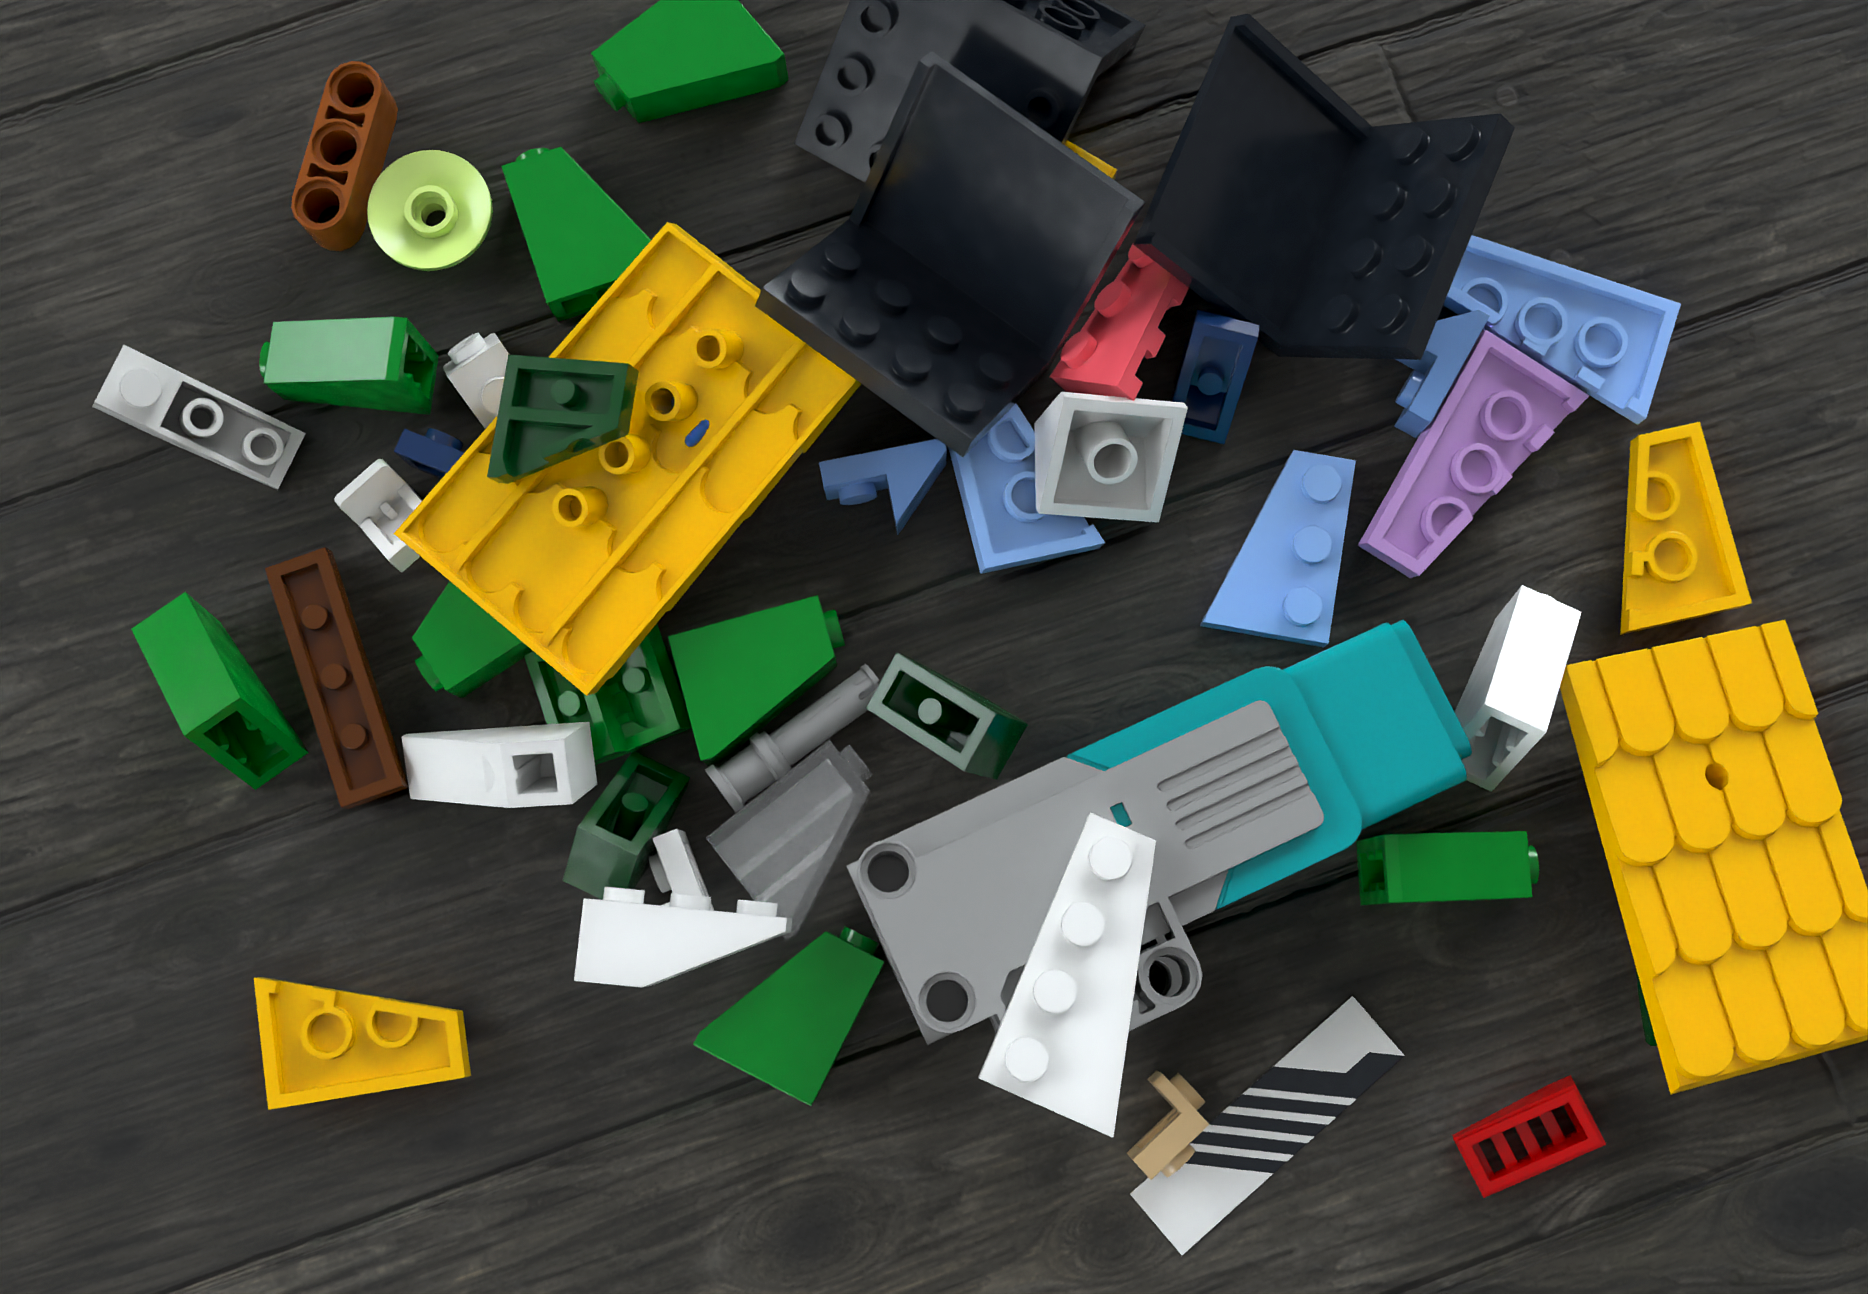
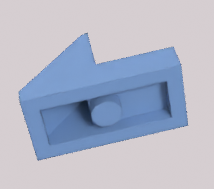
[1394,310,1490,438]
[819,439,947,535]

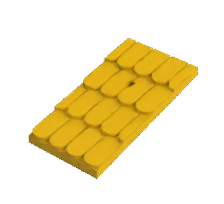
[394,222,861,696]
[1560,620,1868,1094]

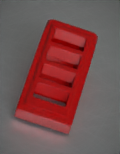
[1452,1075,1606,1198]

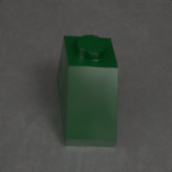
[866,652,1028,780]
[562,751,690,900]

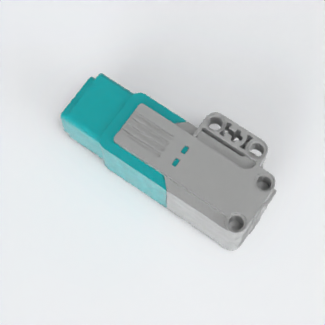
[846,620,1472,1045]

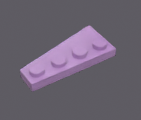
[1358,330,1589,578]

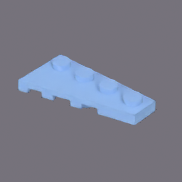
[1443,235,1681,425]

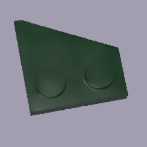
[487,354,639,484]

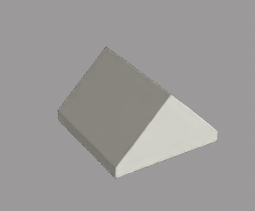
[1034,392,1188,522]

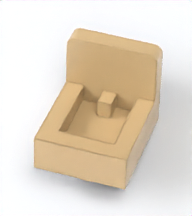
[1127,1070,1209,1180]

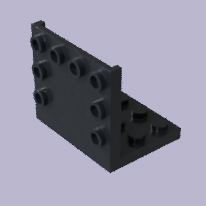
[794,0,1146,182]
[1133,14,1515,360]
[755,51,1145,457]

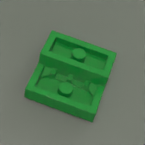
[524,624,692,765]

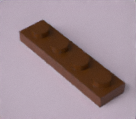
[265,547,409,809]

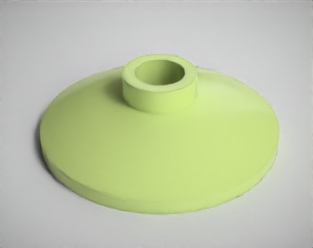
[367,150,493,271]

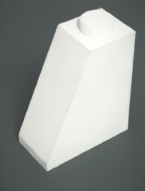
[1455,585,1581,792]

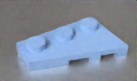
[948,403,1105,574]
[1200,450,1356,647]

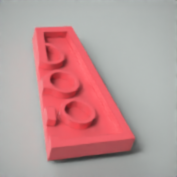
[1049,244,1189,401]

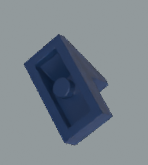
[1171,310,1260,444]

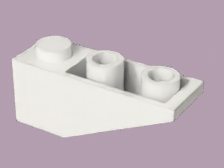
[92,345,306,489]
[401,722,597,808]
[574,887,792,987]

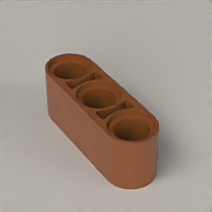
[291,61,398,251]

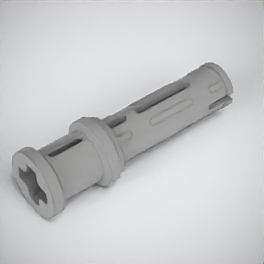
[705,664,879,816]

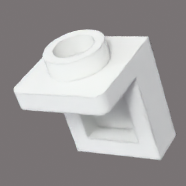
[443,333,510,429]
[334,459,423,573]

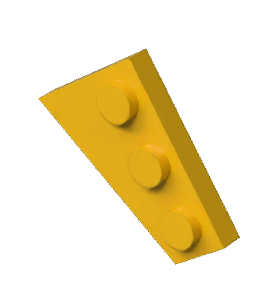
[1620,422,1752,635]
[254,977,471,1110]

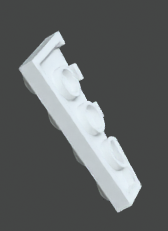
[978,812,1156,1137]

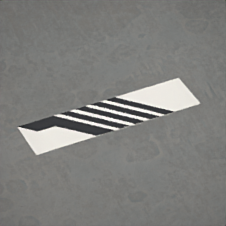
[1130,996,1405,1255]

